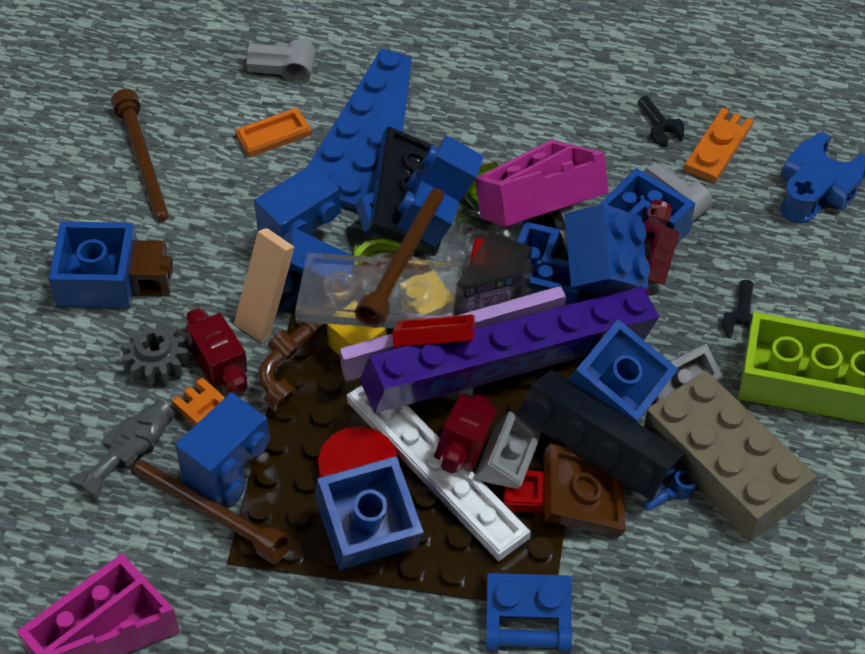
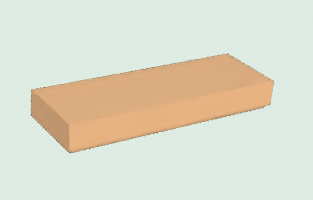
[234,228,295,343]

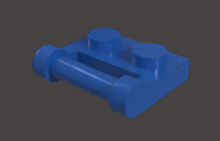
[486,573,572,653]

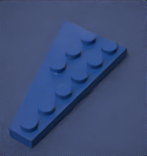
[307,48,412,212]

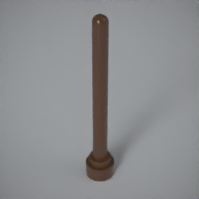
[111,89,169,222]
[355,188,444,328]
[133,460,291,564]

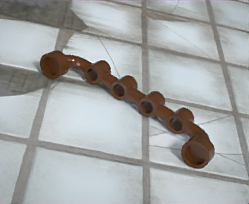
[259,253,434,412]

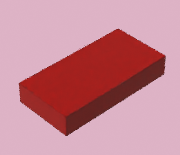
[392,314,477,347]

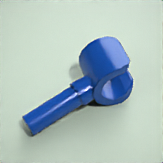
[642,469,697,511]

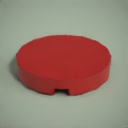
[318,426,397,478]

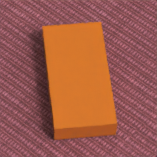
[235,107,312,158]

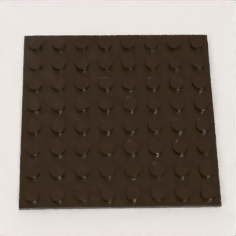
[227,304,586,601]

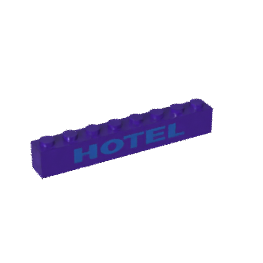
[360,286,659,413]

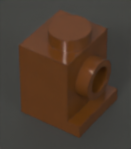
[129,240,173,296]

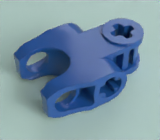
[781,132,865,223]

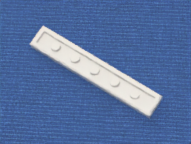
[347,385,530,561]

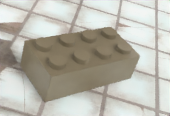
[644,370,817,542]

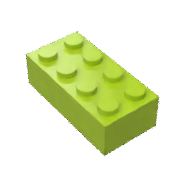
[738,312,865,423]

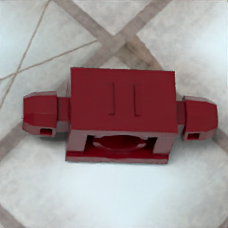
[642,199,680,295]
[186,308,248,395]
[433,394,497,474]

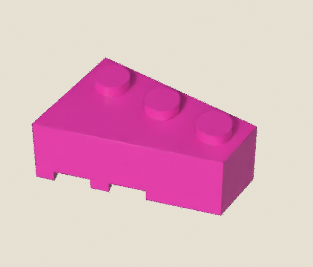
[475,140,609,227]
[17,553,180,654]

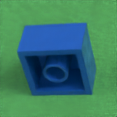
[564,204,650,296]
[49,222,137,308]
[314,456,424,571]

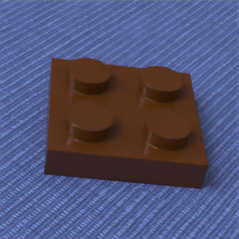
[543,443,626,538]

